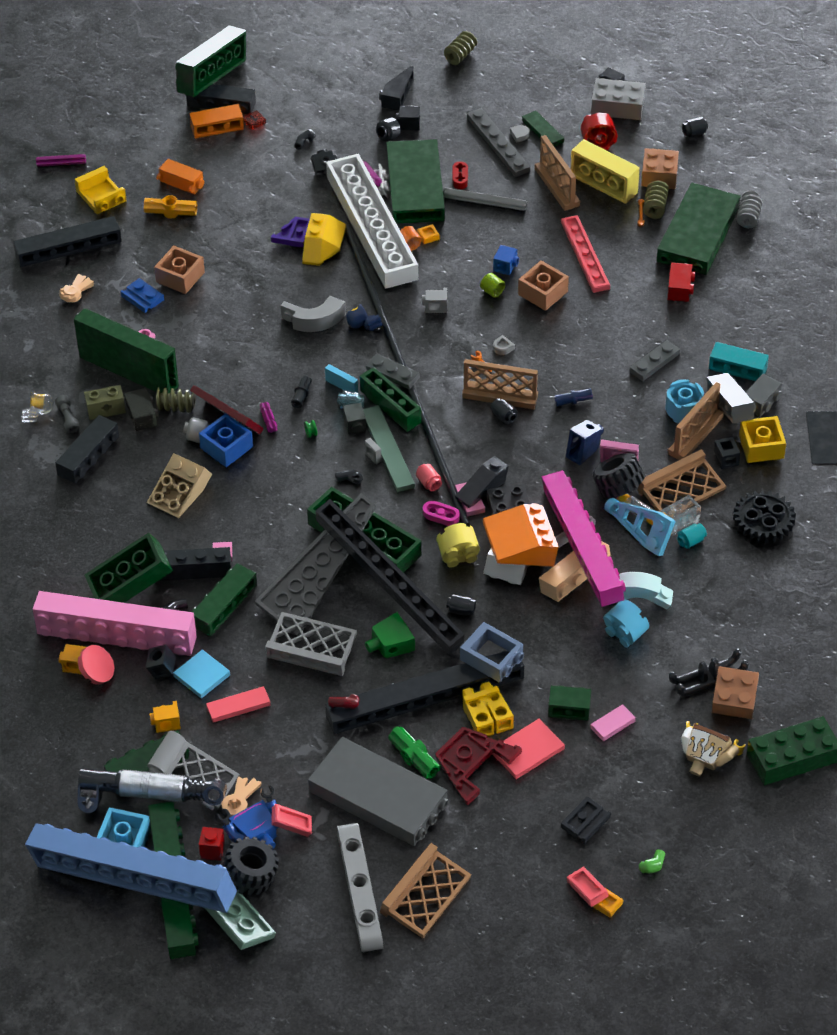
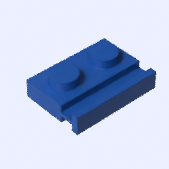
[121,278,164,313]

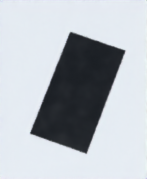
[806,411,837,464]

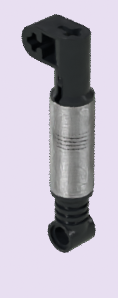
[78,768,227,813]

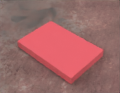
[492,719,565,779]

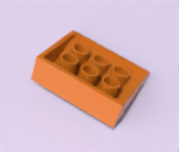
[483,504,558,567]

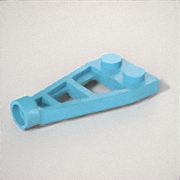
[604,498,676,556]

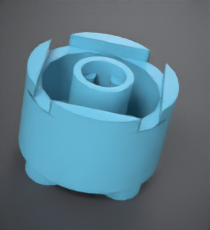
[665,380,704,423]
[603,600,649,647]

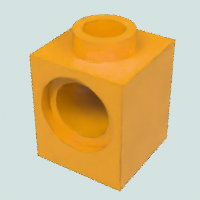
[59,644,86,674]

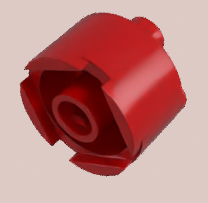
[581,113,617,151]

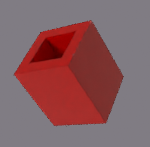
[199,827,225,861]

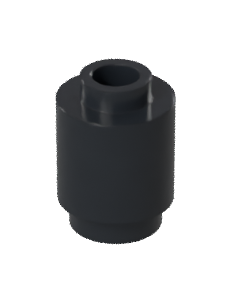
[682,117,708,137]
[490,398,518,424]
[446,593,476,616]

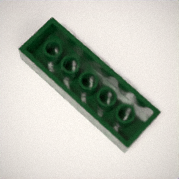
[175,26,246,97]
[307,487,422,573]

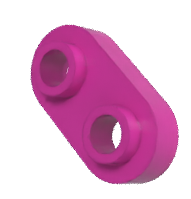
[423,501,460,526]

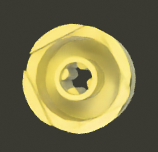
[436,523,480,567]

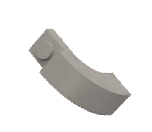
[281,296,346,332]

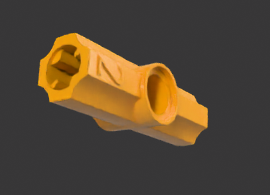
[144,195,197,219]

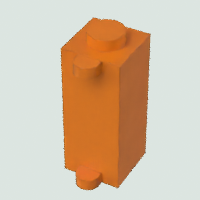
[157,159,204,195]

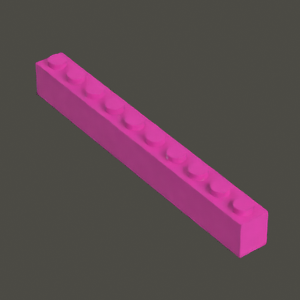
[542,471,626,607]

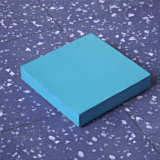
[173,649,230,699]

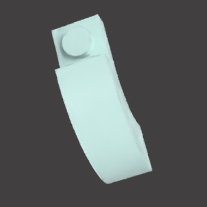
[619,572,673,609]

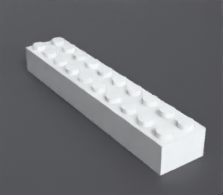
[326,154,418,289]

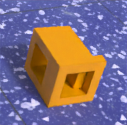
[150,701,181,733]

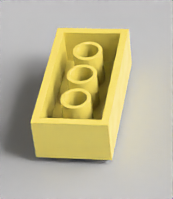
[571,139,640,204]

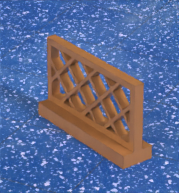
[535,135,580,211]
[462,359,538,409]
[668,382,724,460]
[637,449,726,517]
[380,843,471,938]

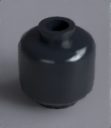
[376,117,401,142]

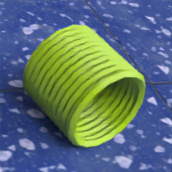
[480,273,505,298]

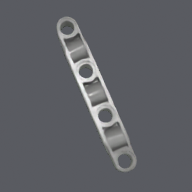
[337,823,383,952]

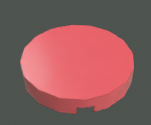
[78,645,115,685]

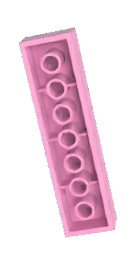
[33,591,197,656]

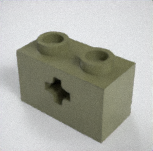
[84,385,126,420]

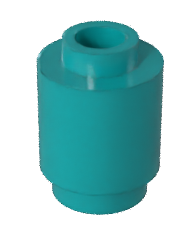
[677,523,707,549]

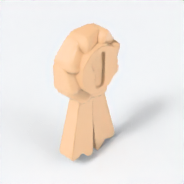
[59,274,94,302]
[221,777,262,817]

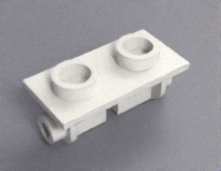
[374,164,390,199]

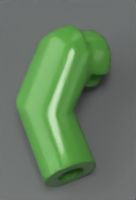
[639,850,665,874]

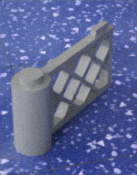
[147,731,239,810]

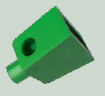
[365,612,415,658]

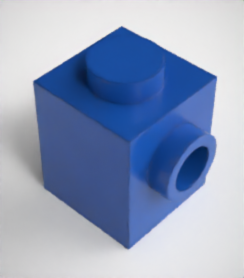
[493,245,519,275]

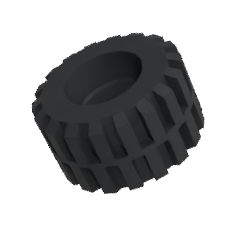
[592,453,645,498]
[222,837,279,896]

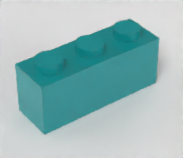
[709,342,769,381]

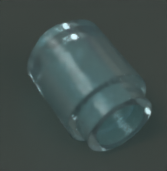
[337,390,365,409]

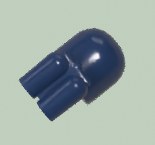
[346,303,382,331]

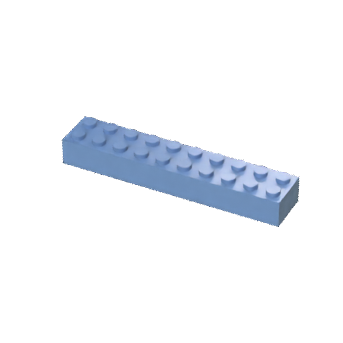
[25,823,237,913]

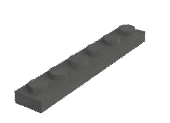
[467,108,530,177]

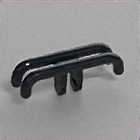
[669,648,749,696]

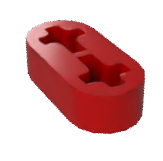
[453,161,468,190]

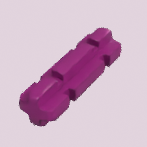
[260,402,277,433]

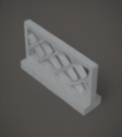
[265,612,357,676]

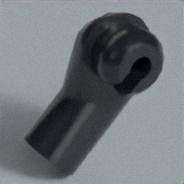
[294,130,316,150]

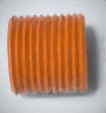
[400,226,421,251]

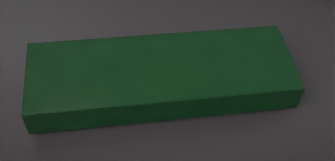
[522,110,564,147]

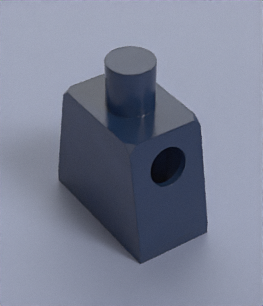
[565,420,604,465]

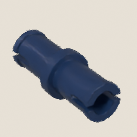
[554,388,593,406]

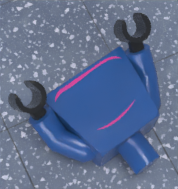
[215,785,279,849]

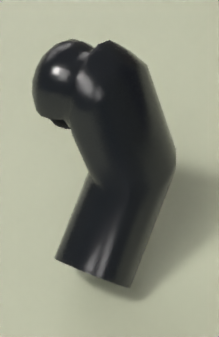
[335,469,363,484]
[163,599,188,610]

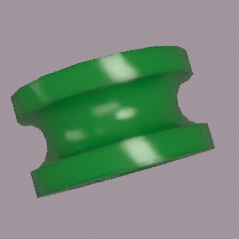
[304,420,318,438]

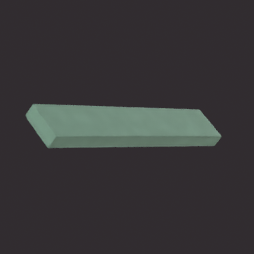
[363,405,415,492]

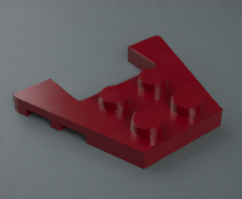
[435,727,522,806]

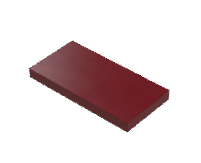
[190,385,264,435]

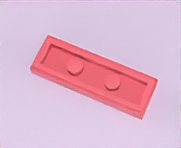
[206,686,271,723]

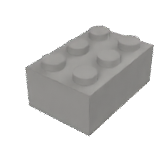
[591,78,645,120]

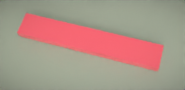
[561,215,610,293]

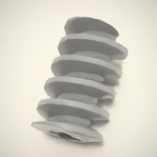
[736,191,762,228]

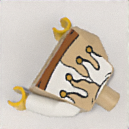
[681,721,746,777]

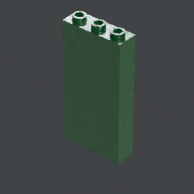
[387,139,445,224]
[656,182,741,275]
[74,308,179,393]

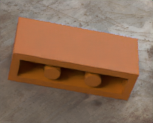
[189,104,244,138]

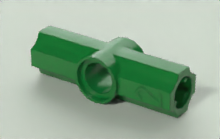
[388,726,440,779]

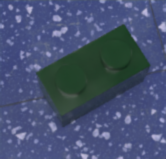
[548,685,591,721]

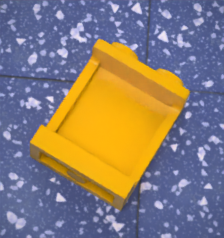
[75,166,126,214]

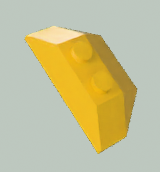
[302,213,346,266]

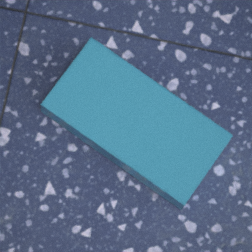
[325,364,358,396]

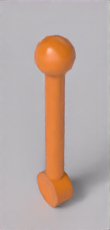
[637,199,644,227]

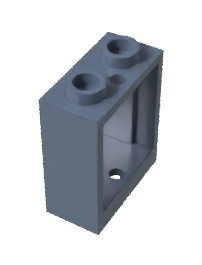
[460,622,524,682]

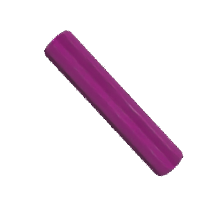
[36,154,86,167]
[362,160,382,187]

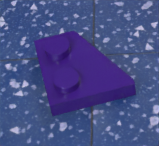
[271,217,310,248]

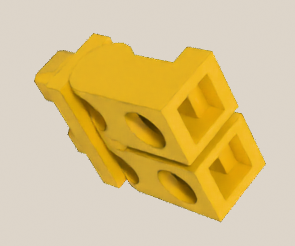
[462,682,514,737]

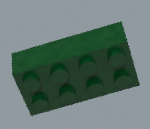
[84,532,173,603]
[747,716,837,785]

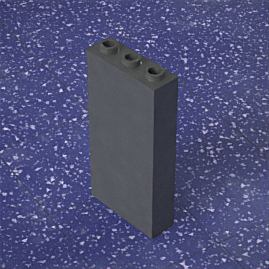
[308,736,449,846]

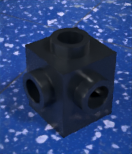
[311,149,337,175]

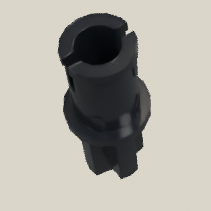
[291,375,312,408]

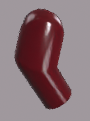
[328,694,360,709]

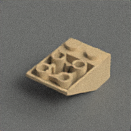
[147,453,212,518]

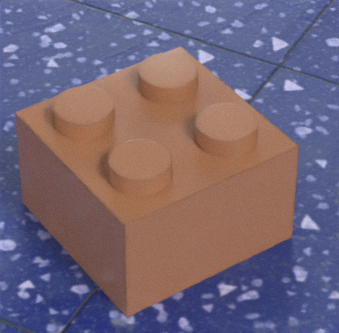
[641,148,679,189]
[154,245,205,294]
[518,261,569,311]
[712,666,759,719]

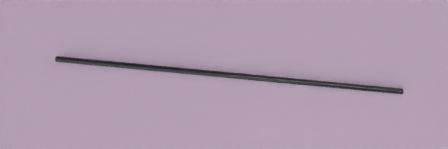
[343,221,470,527]

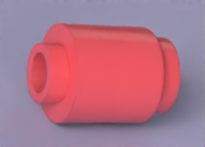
[416,464,442,492]

